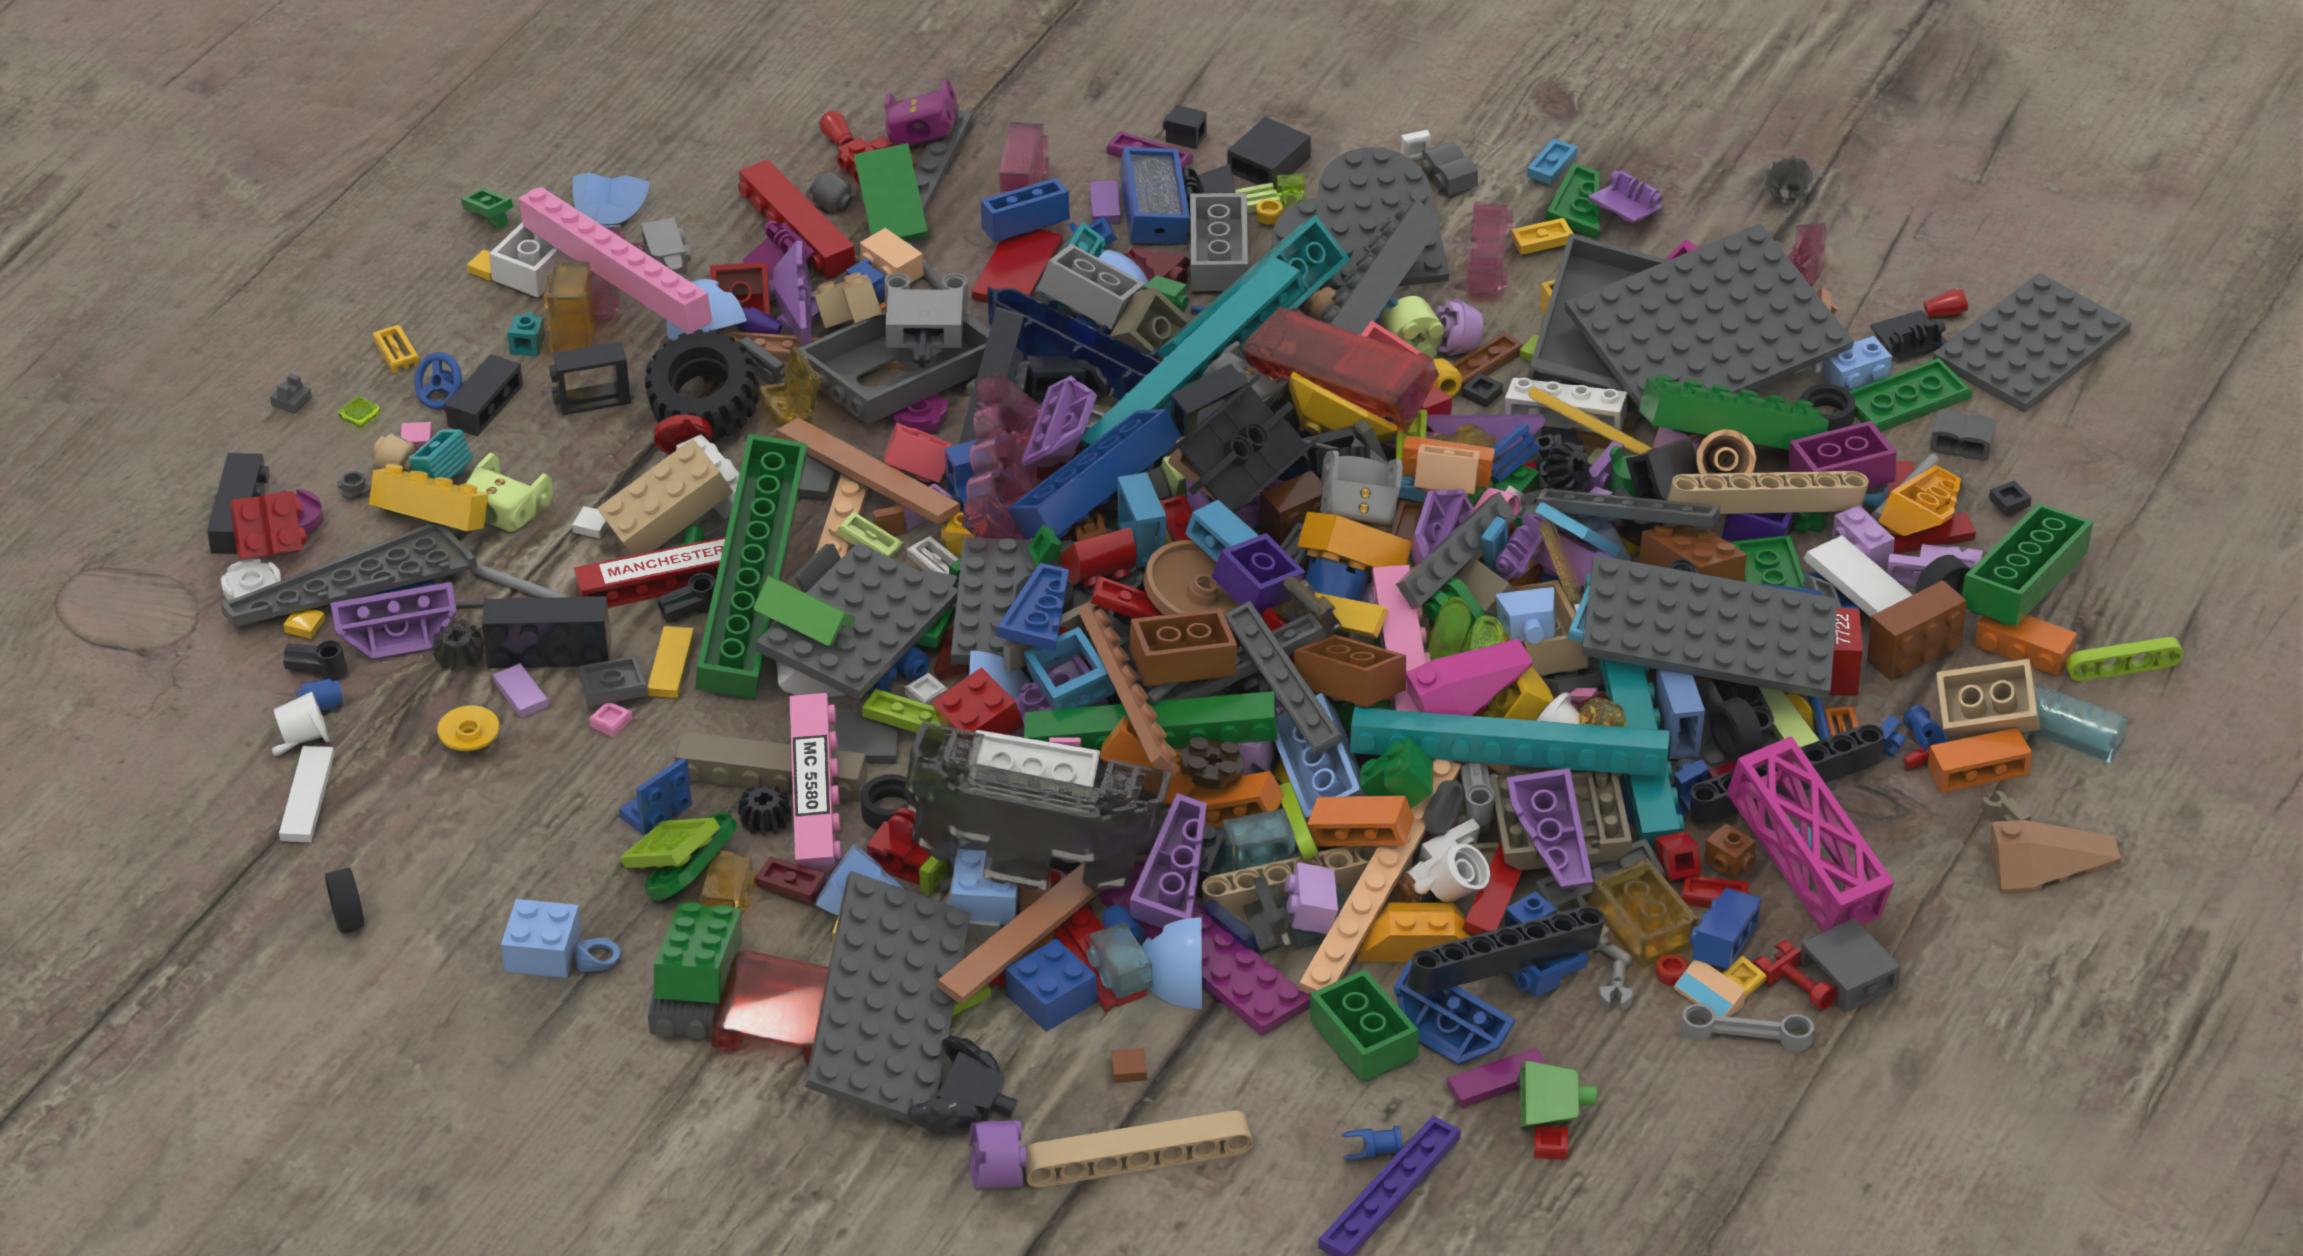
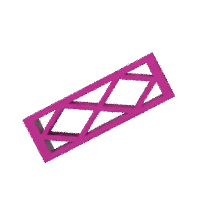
[1727,736,1894,933]

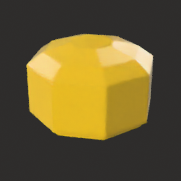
[1256,199,1283,225]

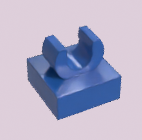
[1880,714,1906,757]

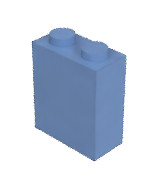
[1653,668,1705,760]

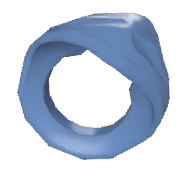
[575,938,621,972]

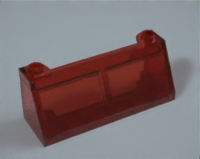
[1241,307,1439,433]

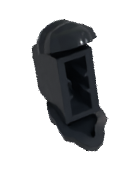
[1008,355,1111,404]
[907,1035,1018,1135]

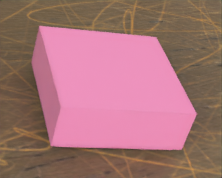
[401,422,432,449]
[589,702,633,738]

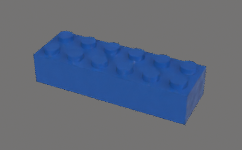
[1007,409,1182,539]

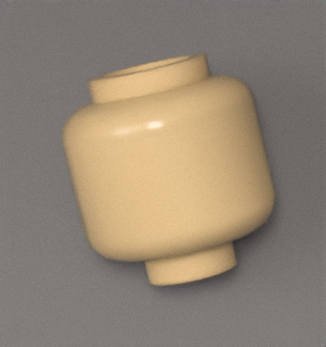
[371,433,415,472]

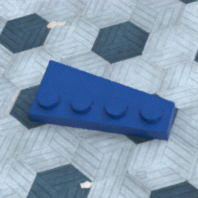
[997,563,1069,651]

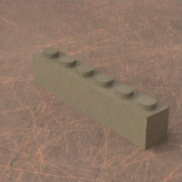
[675,731,867,802]

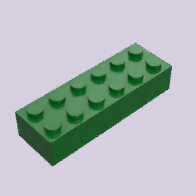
[1639,375,1829,450]
[1962,503,2093,626]

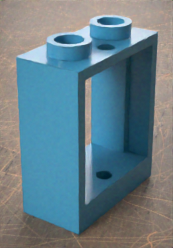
[1118,472,1166,568]
[1024,627,1115,710]

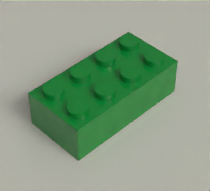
[654,902,742,1003]

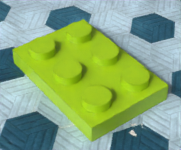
[620,817,720,869]

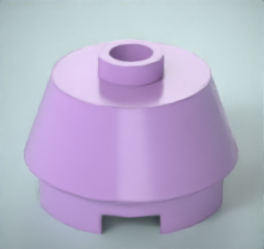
[1435,299,1483,356]

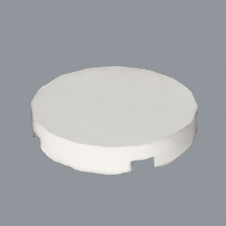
[221,558,281,601]

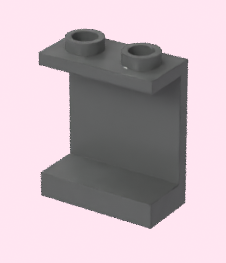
[1800,918,1900,1013]

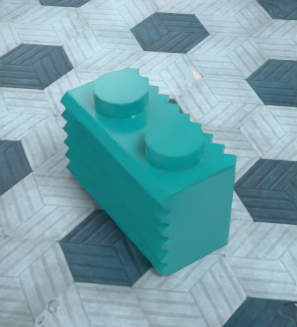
[408,429,474,479]

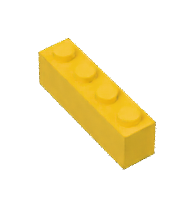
[369,464,488,531]

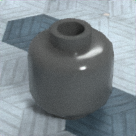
[810,172,853,214]

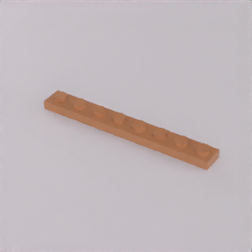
[1078,603,1180,778]

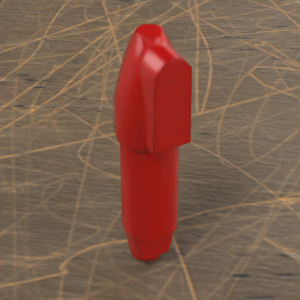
[1903,743,1940,769]

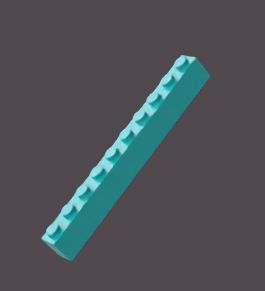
[1080,257,1305,450]
[1584,573,1684,849]
[1350,707,1670,777]

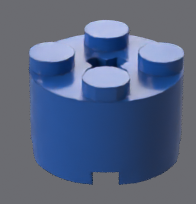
[1302,557,1370,602]

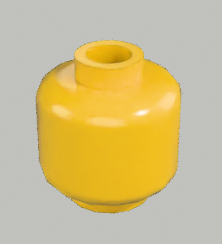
[1421,358,1462,398]

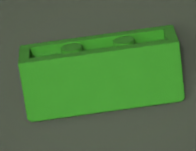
[754,576,856,646]

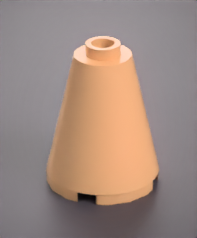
[1696,429,1756,474]

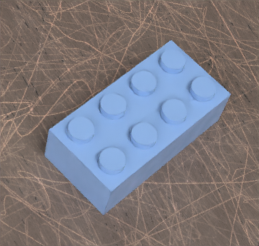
[1275,693,1368,821]

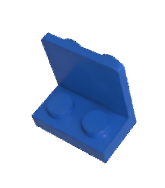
[619,758,692,836]

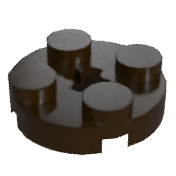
[1180,737,1244,789]

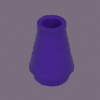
[738,307,782,335]

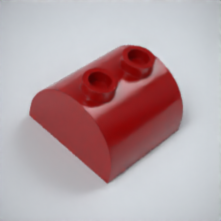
[1059,528,1136,589]

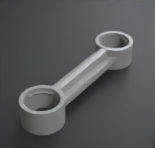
[1681,1004,1814,1052]

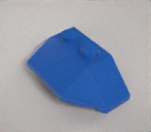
[1393,959,1516,1065]

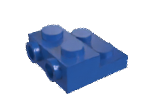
[1508,952,1588,997]

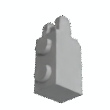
[641,217,691,278]

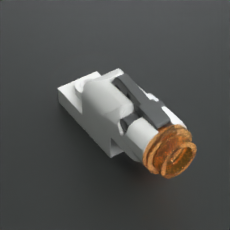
[1394,818,1480,903]

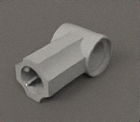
[1460,762,1494,826]

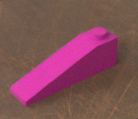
[1406,638,1533,716]

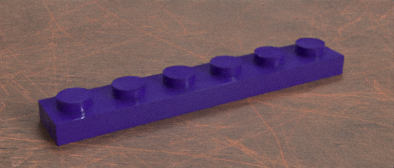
[1318,1116,1461,1256]

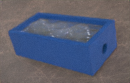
[1119,147,1190,245]

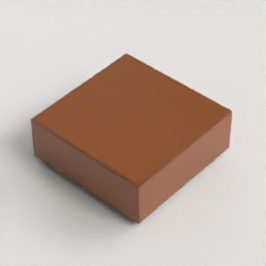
[873,505,905,536]
[1111,1048,1147,1082]

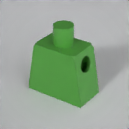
[1520,1061,1597,1128]

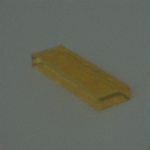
[1538,519,1584,607]

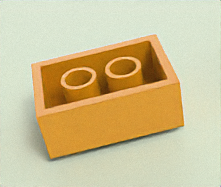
[1297,512,1413,578]

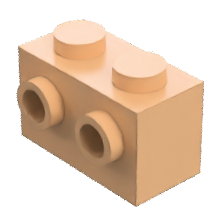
[860,228,924,283]
[1414,444,1480,496]

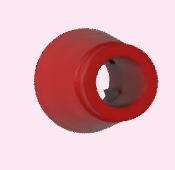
[819,111,855,147]
[1924,288,1968,318]

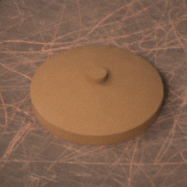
[1143,540,1261,632]

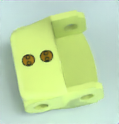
[465,453,553,532]

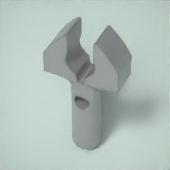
[1584,925,1633,966]
[1599,960,1633,1012]

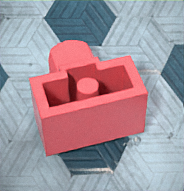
[883,423,952,483]

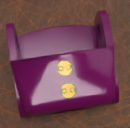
[885,78,959,146]

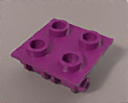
[742,221,815,281]

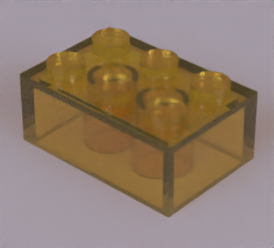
[543,261,596,353]
[1591,858,1698,968]

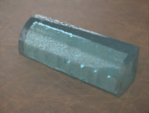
[2028,684,2128,763]

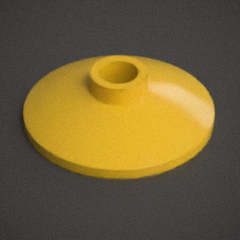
[437,705,500,751]

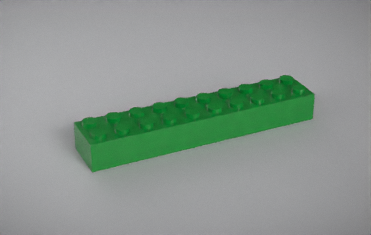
[695,434,807,699]

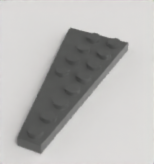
[221,522,478,627]

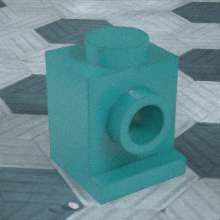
[507,312,545,356]

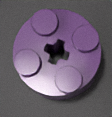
[969,1120,1026,1189]

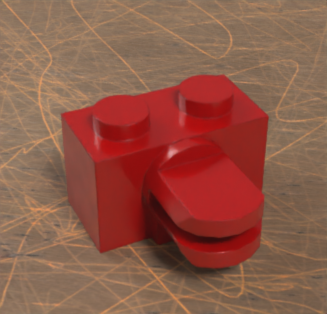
[867,808,941,885]

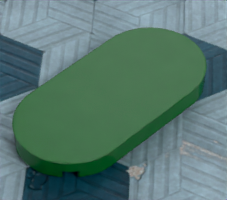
[644,812,737,901]

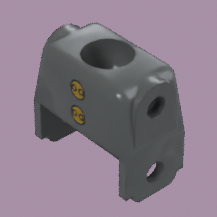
[1201,341,1290,412]

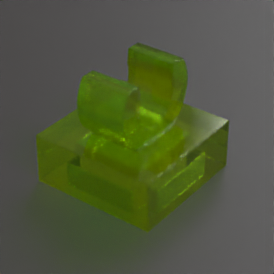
[1275,174,1305,206]

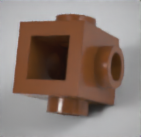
[1704,823,1756,880]

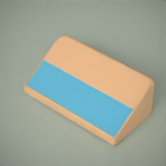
[1674,960,1745,1017]

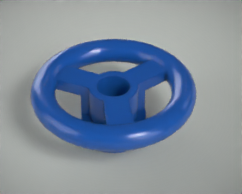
[414,352,462,410]

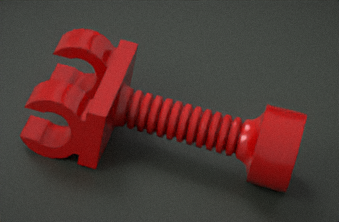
[1751,940,1837,1010]

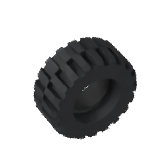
[645,329,760,442]

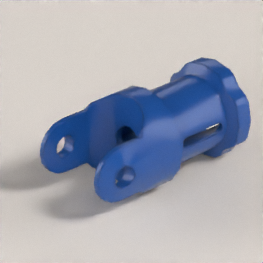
[1903,705,1948,751]
[1342,1125,1403,1160]

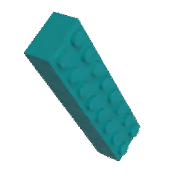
[1157,215,1351,359]

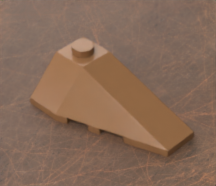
[1989,820,2121,894]

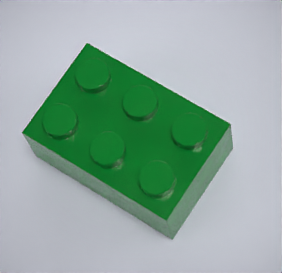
[1310,969,1419,1082]

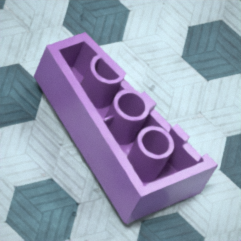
[1130,793,1207,929]

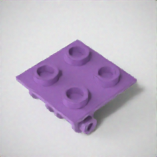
[1588,170,1663,223]
[1495,525,1545,582]

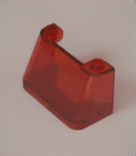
[710,950,829,1064]

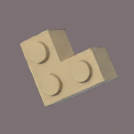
[812,272,882,328]

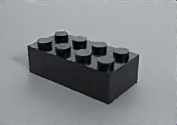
[482,596,611,669]

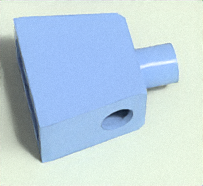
[1496,587,1556,644]

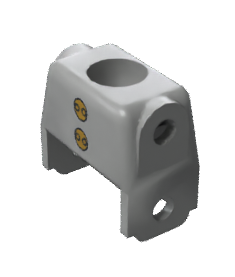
[1321,450,1403,527]

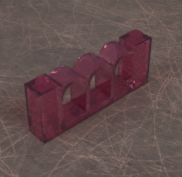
[962,372,1041,540]

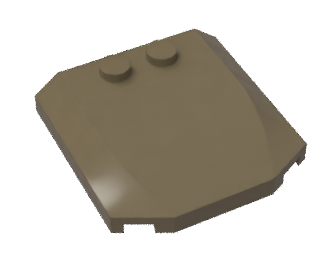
[1490,765,1632,870]

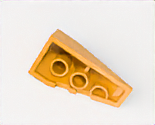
[1878,465,1961,536]

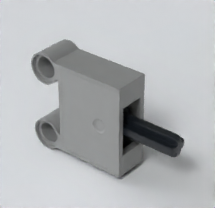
[884,273,968,368]

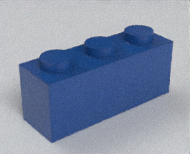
[980,178,1070,242]
[1689,888,1762,969]

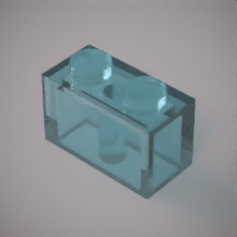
[1087,922,1153,999]

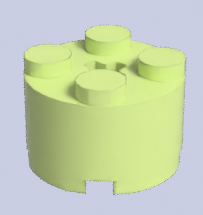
[1378,296,1445,362]

